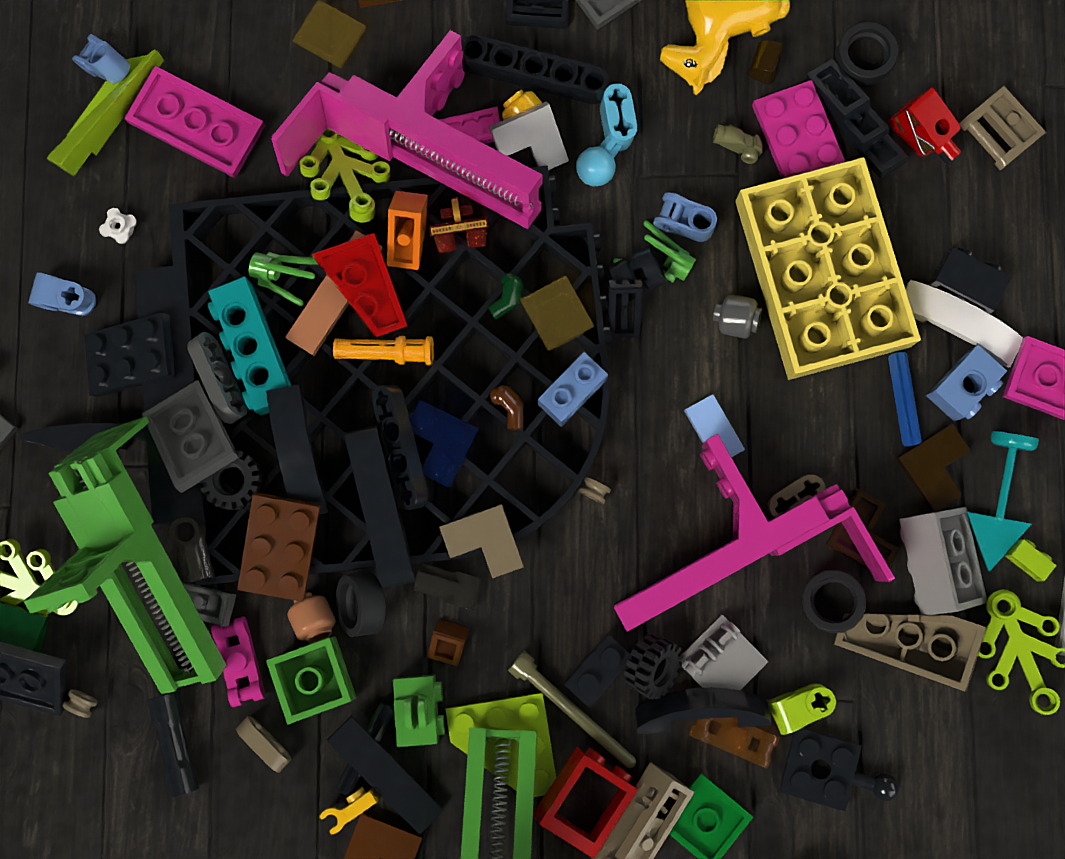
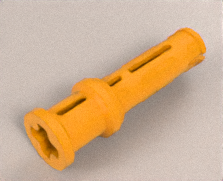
[333,336,434,365]

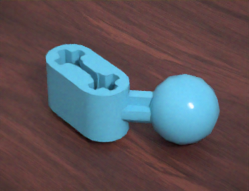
[576,84,637,187]

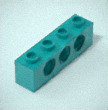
[208,277,291,416]

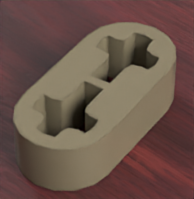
[767,475,825,518]
[236,716,292,773]

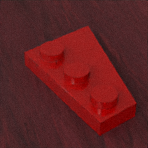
[311,233,407,337]

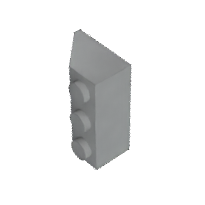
[900,507,987,615]

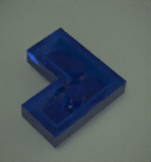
[410,400,479,488]

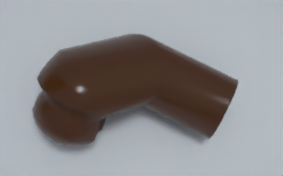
[490,385,524,430]

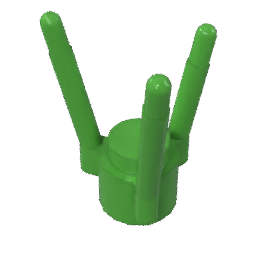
[613,220,696,282]
[249,252,318,306]

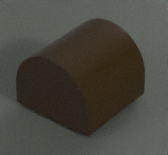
[749,40,782,85]

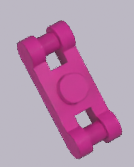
[211,616,265,708]

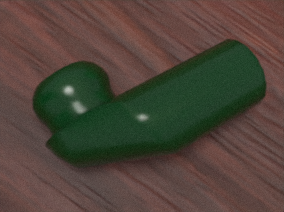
[487,273,523,320]

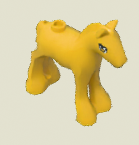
[660,0,790,95]

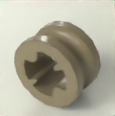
[578,477,611,504]
[62,690,98,718]

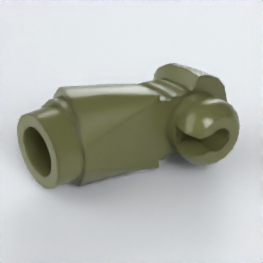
[713,124,762,164]

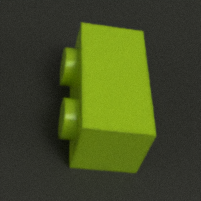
[1005,539,1057,581]

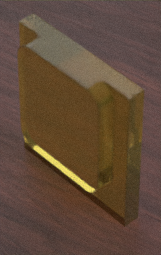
[293,0,366,69]
[520,276,594,351]

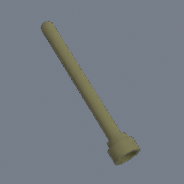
[508,651,636,768]

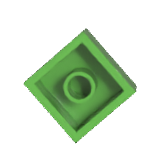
[266,636,357,725]

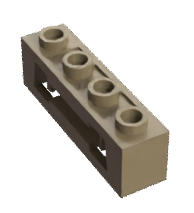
[591,762,694,859]

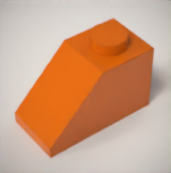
[387,191,428,270]

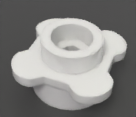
[99,208,137,244]

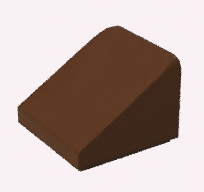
[427,619,469,667]

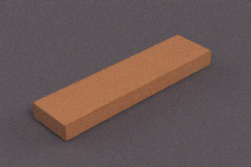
[285,230,384,356]

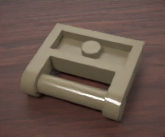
[959,86,1046,171]

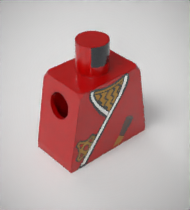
[887,87,961,164]

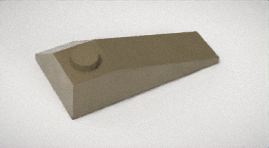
[834,613,986,692]

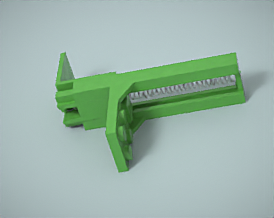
[23,416,227,695]
[461,728,537,859]

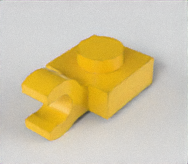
[320,787,381,834]

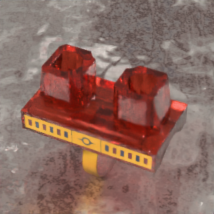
[429,197,489,253]

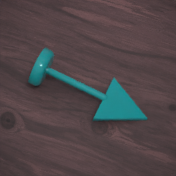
[966,431,1039,572]

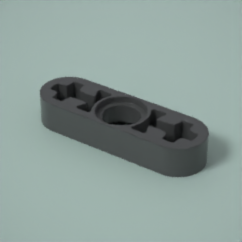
[188,332,248,424]

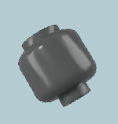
[713,294,762,339]

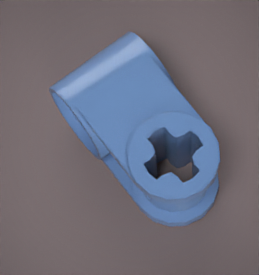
[72,34,130,84]
[653,193,717,242]
[28,273,96,316]

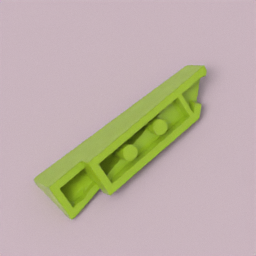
[47,50,164,177]

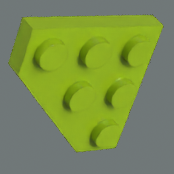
[445,692,556,797]

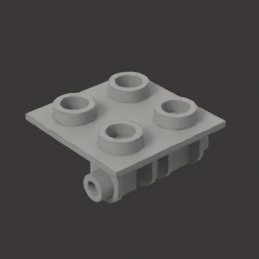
[679,615,768,690]

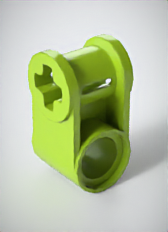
[768,683,836,735]

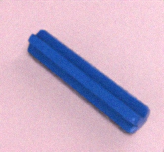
[888,352,922,446]

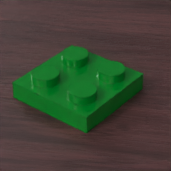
[663,772,753,859]

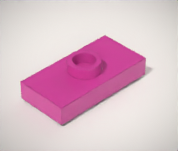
[440,106,501,144]

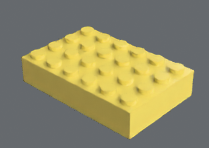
[735,157,921,380]

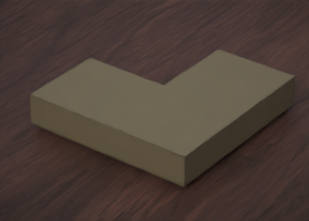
[439,505,524,578]

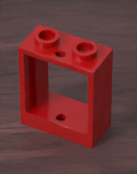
[533,746,638,859]

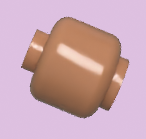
[287,592,336,644]

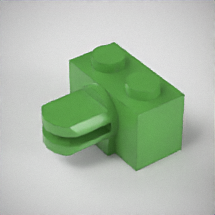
[393,674,445,747]

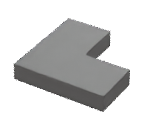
[489,101,569,170]

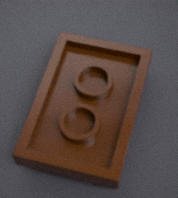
[237,492,321,602]

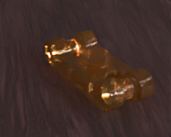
[688,717,780,769]

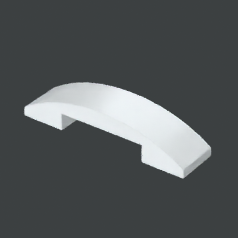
[905,280,1023,368]

